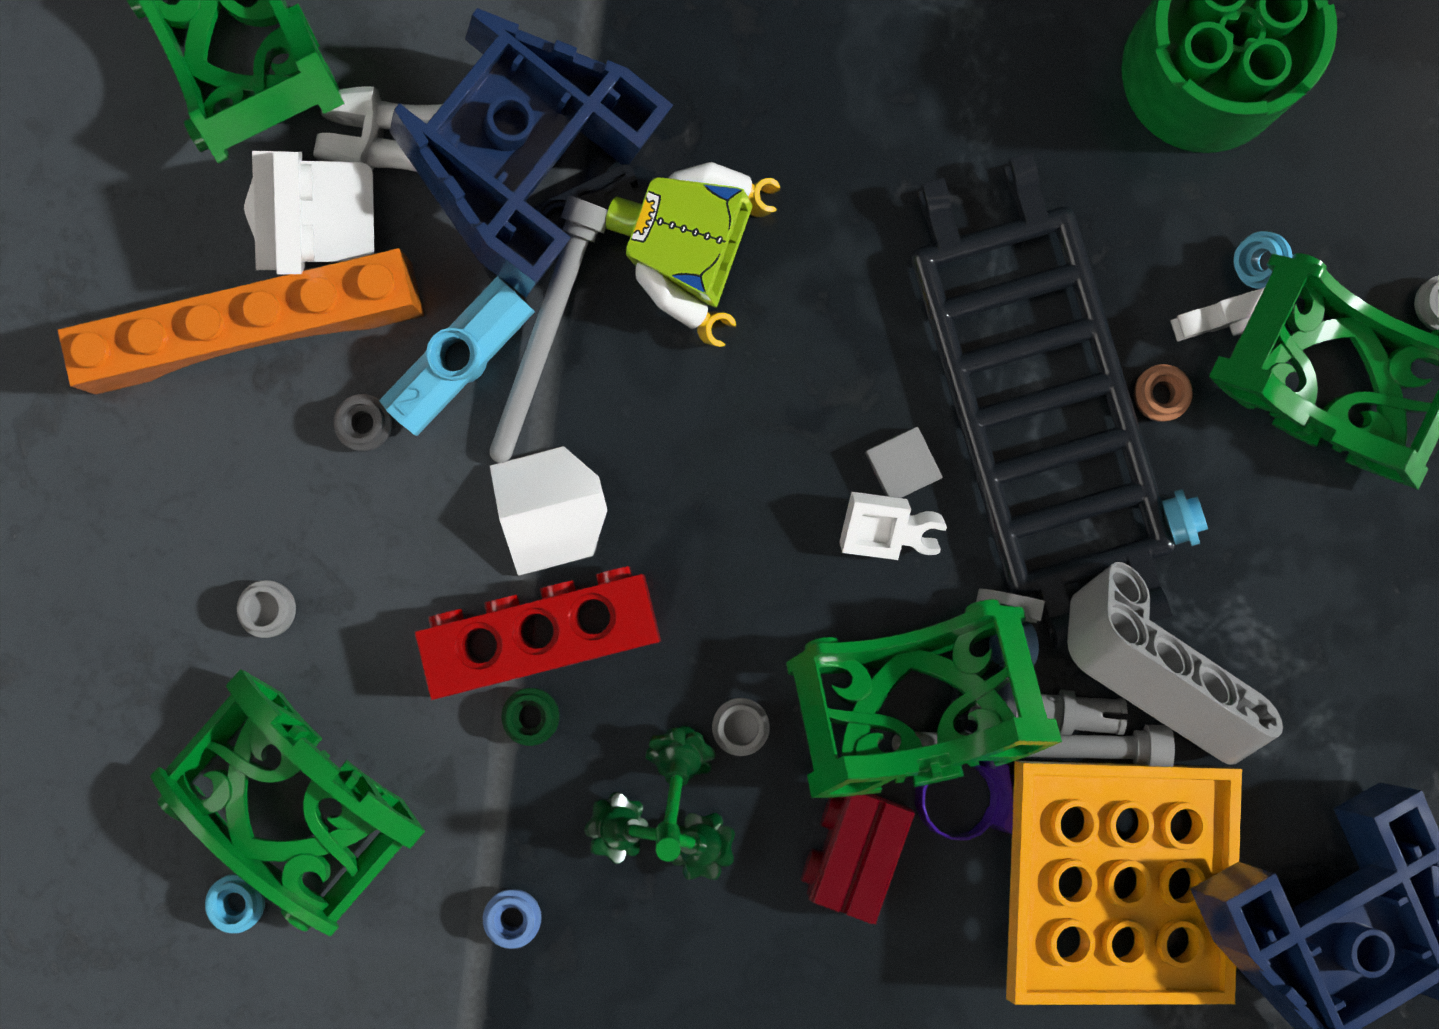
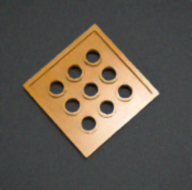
[1006,761,1242,1005]

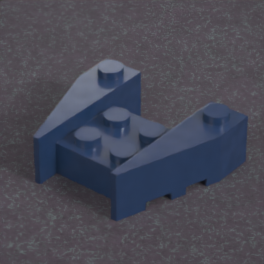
[390,8,673,298]
[1190,782,1439,1029]

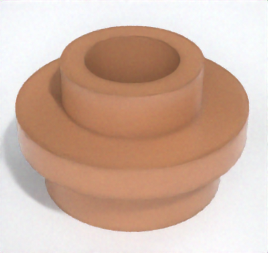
[1134,364,1192,422]

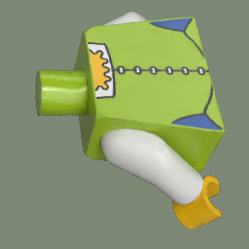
[606,162,780,347]

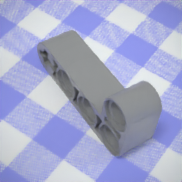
[1067,562,1283,765]

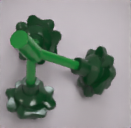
[584,726,735,880]

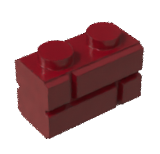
[801,794,915,925]

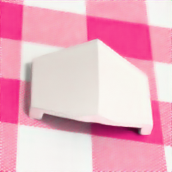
[490,446,608,576]

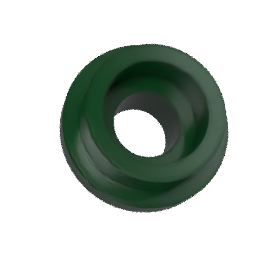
[501,688,560,746]

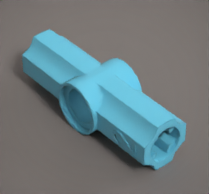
[379,276,535,436]

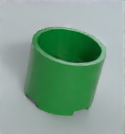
[1122,0,1337,153]

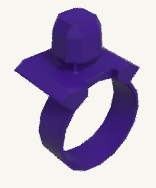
[915,761,1014,840]

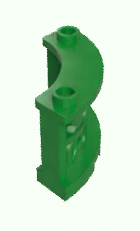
[127,0,345,164]
[1209,253,1439,490]
[786,599,1062,798]
[150,669,425,936]

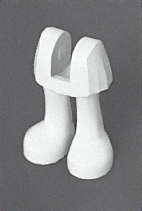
[313,86,442,172]

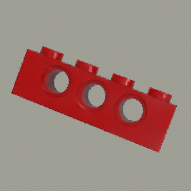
[415,566,661,700]

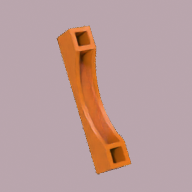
[58,248,424,395]

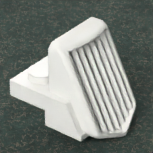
[244,151,374,274]

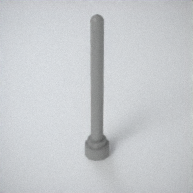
[489,195,608,463]
[892,725,1175,767]

